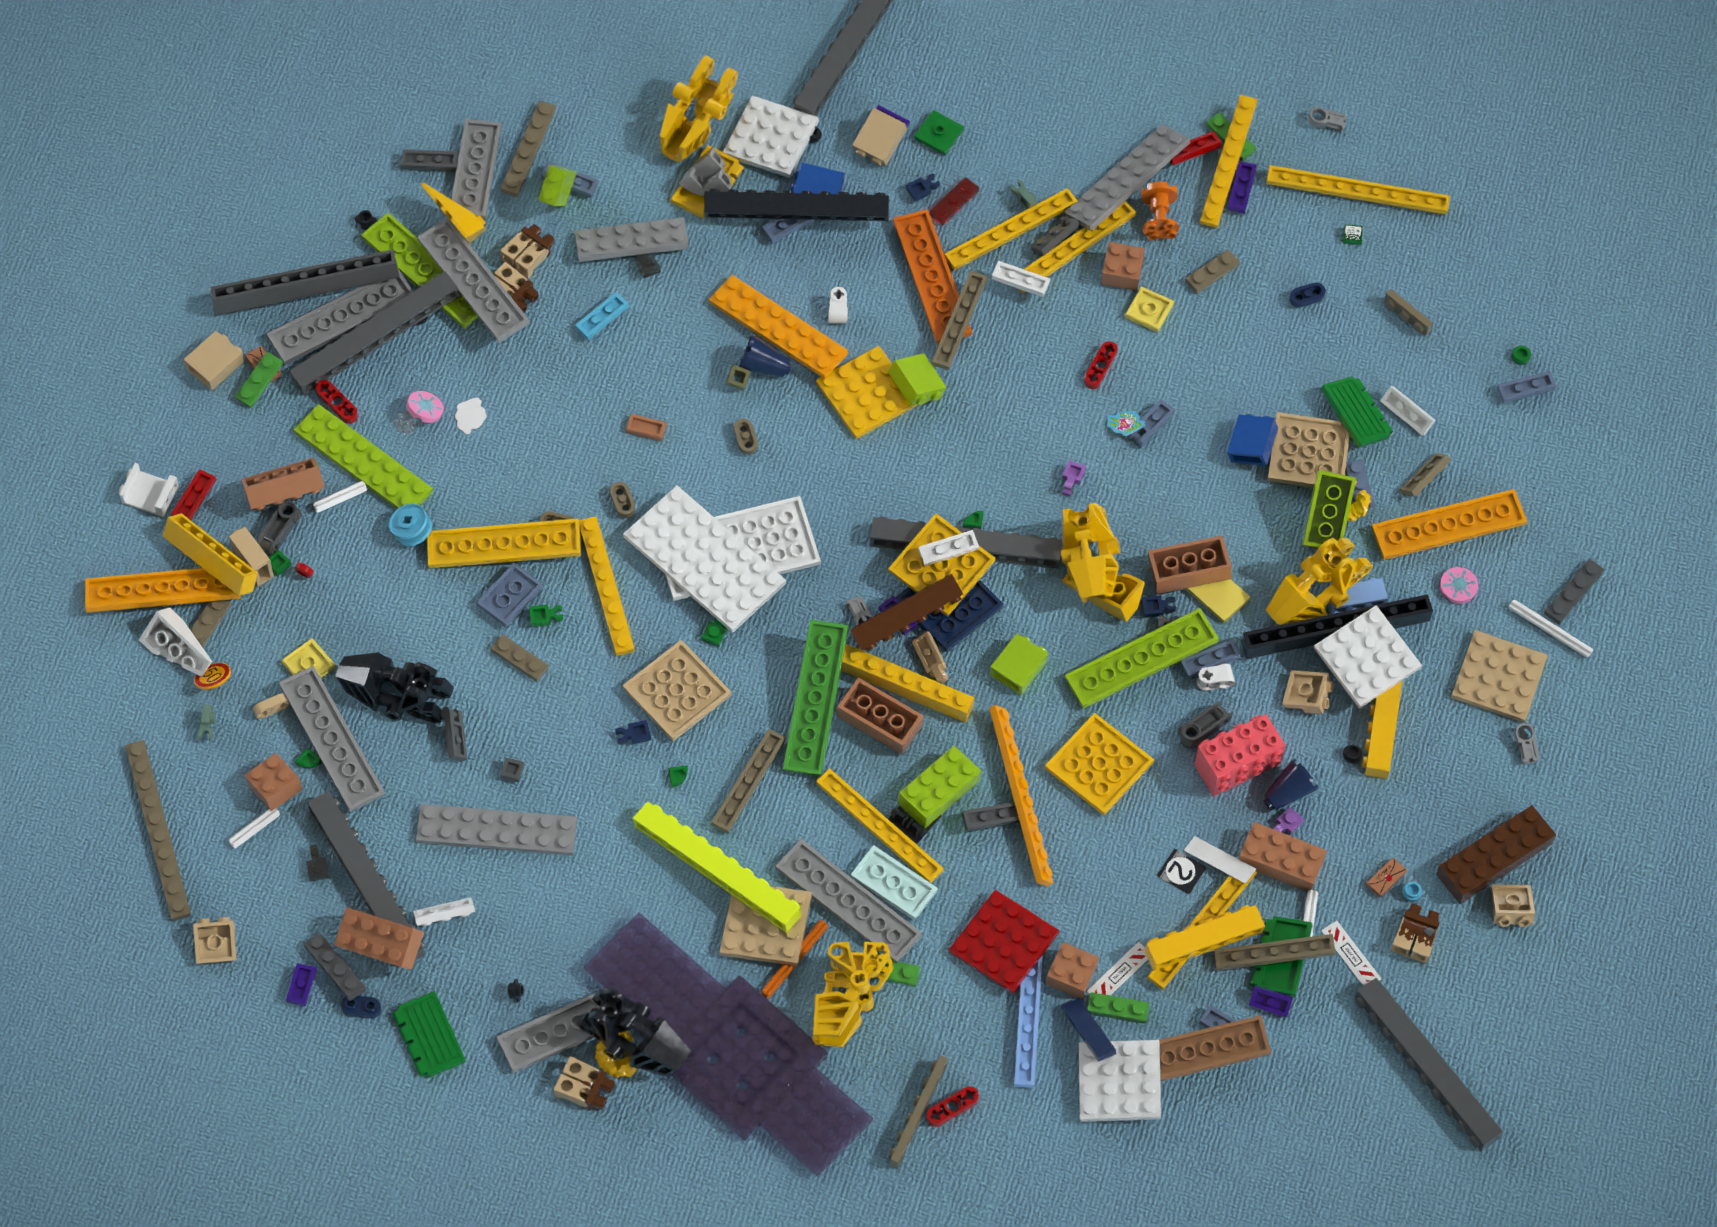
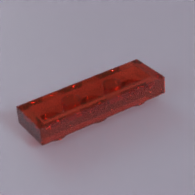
[929,177,979,226]

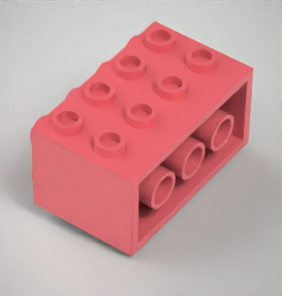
[1194,714,1286,797]

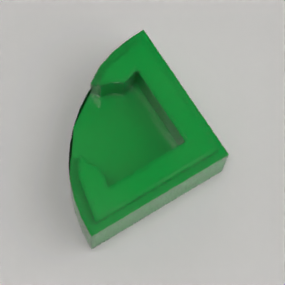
[963,511,984,529]
[295,748,322,769]
[668,765,688,788]

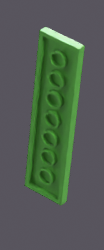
[783,619,849,776]

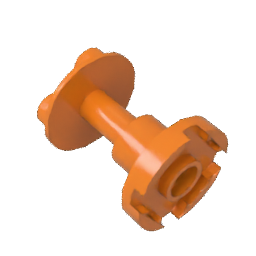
[1141,181,1179,240]

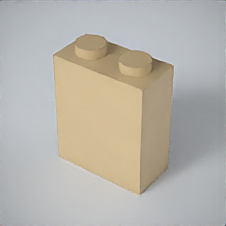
[852,108,907,166]
[183,331,244,391]
[229,527,274,587]

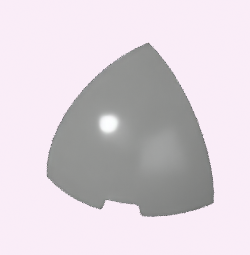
[679,147,731,196]

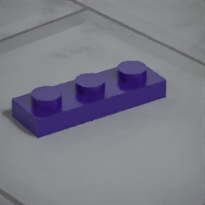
[1227,161,1257,214]

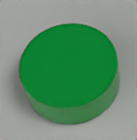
[1512,346,1531,365]

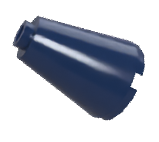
[739,335,792,377]
[1263,759,1319,810]

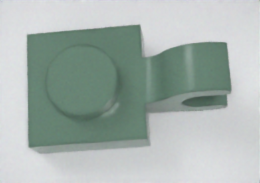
[1010,180,1036,210]
[198,704,216,741]

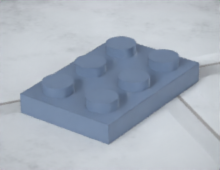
[476,563,544,627]

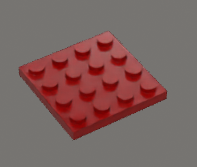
[948,889,1060,994]

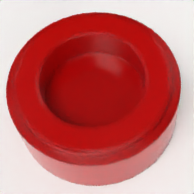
[294,562,314,578]

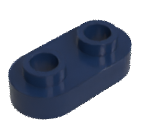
[1289,282,1326,307]
[341,996,381,1019]

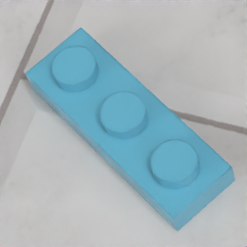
[575,292,629,340]

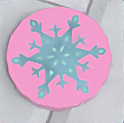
[406,391,444,423]
[1440,567,1478,604]

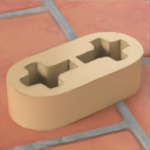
[253,693,290,719]

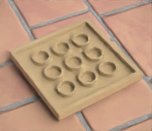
[1267,412,1350,488]
[1451,630,1548,723]
[622,640,732,741]
[719,886,812,966]

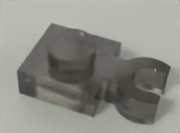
[634,253,661,278]

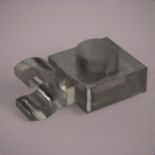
[306,844,329,882]

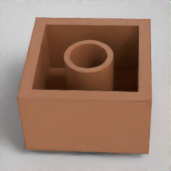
[1101,242,1145,291]
[244,753,303,811]
[1046,942,1099,1000]

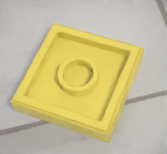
[1125,286,1174,333]
[281,638,336,678]

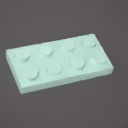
[851,845,938,921]

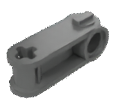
[256,501,302,555]
[1178,701,1233,748]

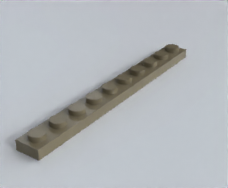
[125,740,191,921]

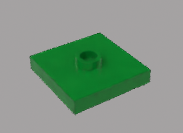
[914,110,964,156]

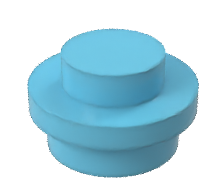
[1402,882,1422,901]

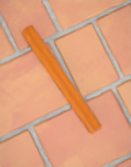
[761,920,828,998]

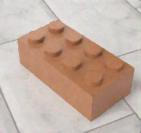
[241,457,325,510]
[1148,535,1232,594]
[837,677,924,755]
[1239,822,1327,892]
[334,907,424,970]

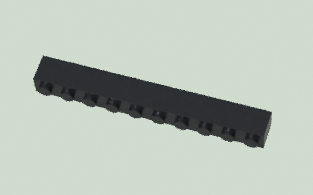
[704,189,890,221]
[1241,594,1433,659]

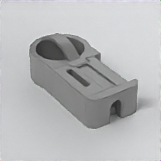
[1308,107,1347,132]
[846,596,872,626]
[1514,723,1539,765]

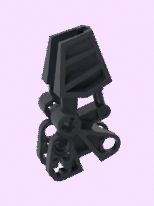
[336,652,454,723]
[576,987,691,1076]

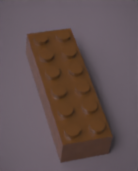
[850,573,963,652]
[1436,805,1556,904]

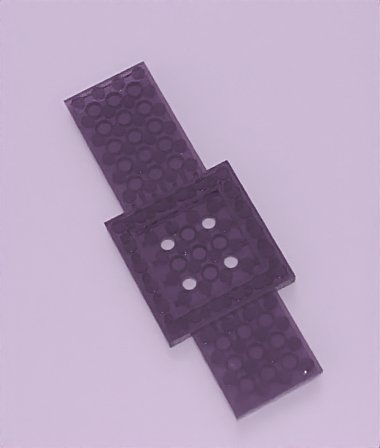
[584,913,873,1177]

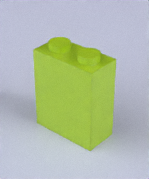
[538,165,577,206]
[888,353,947,406]
[990,633,1048,695]

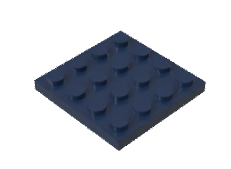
[895,580,1004,652]

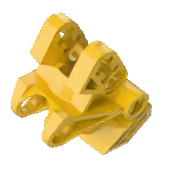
[660,55,738,163]
[1061,503,1120,603]
[1266,538,1373,625]
[812,942,893,1048]

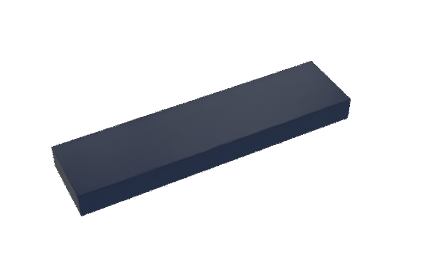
[1062,998,1116,1062]

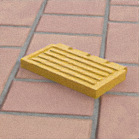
[671,145,744,219]

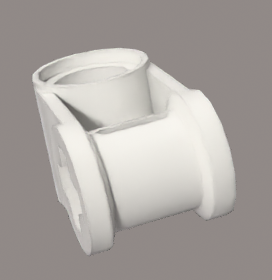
[828,287,848,323]
[1196,664,1235,691]

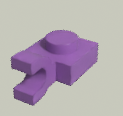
[1062,460,1087,497]
[1273,807,1304,835]

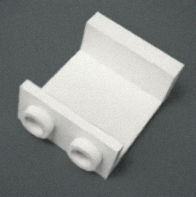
[119,463,179,517]

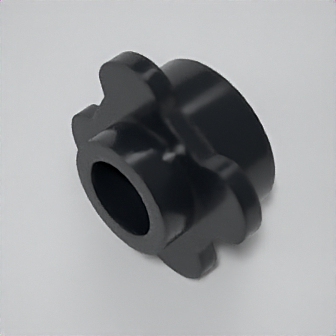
[355,210,377,230]
[508,979,524,1002]

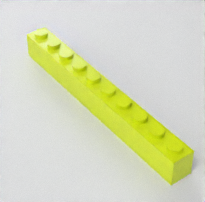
[633,801,802,933]

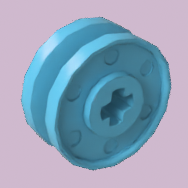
[389,504,432,546]

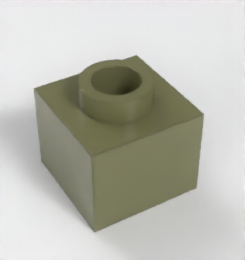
[725,365,751,391]

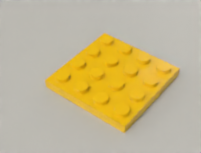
[816,346,918,439]
[888,513,996,617]
[1044,713,1154,816]

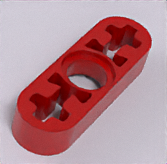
[1084,341,1118,389]
[316,380,358,424]
[926,1086,979,1127]

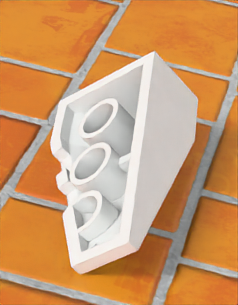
[139,608,212,676]

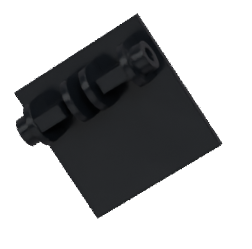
[888,806,941,844]

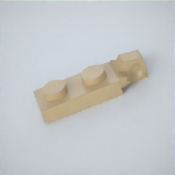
[912,631,949,684]

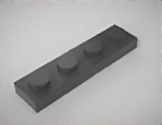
[1544,559,1605,625]
[303,933,366,1001]

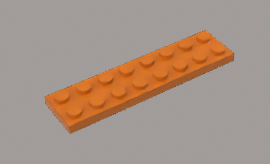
[893,209,972,345]

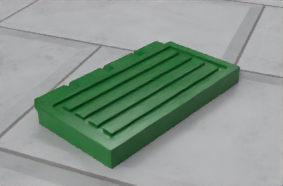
[1321,376,1393,448]
[1250,916,1313,997]
[392,991,466,1078]

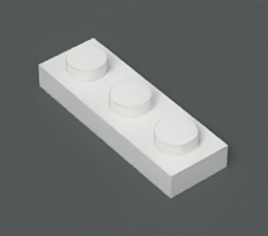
[992,261,1050,297]
[1380,386,1435,436]
[918,530,979,567]
[413,897,475,926]

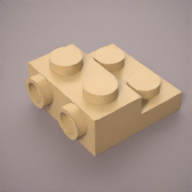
[1282,670,1334,714]
[1491,885,1535,927]
[193,917,237,964]

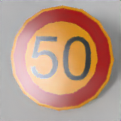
[194,663,231,690]

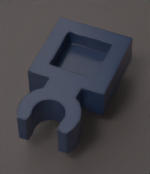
[906,174,940,202]
[1141,595,1176,617]
[615,720,651,744]

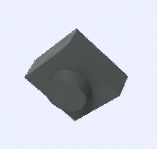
[500,758,525,782]

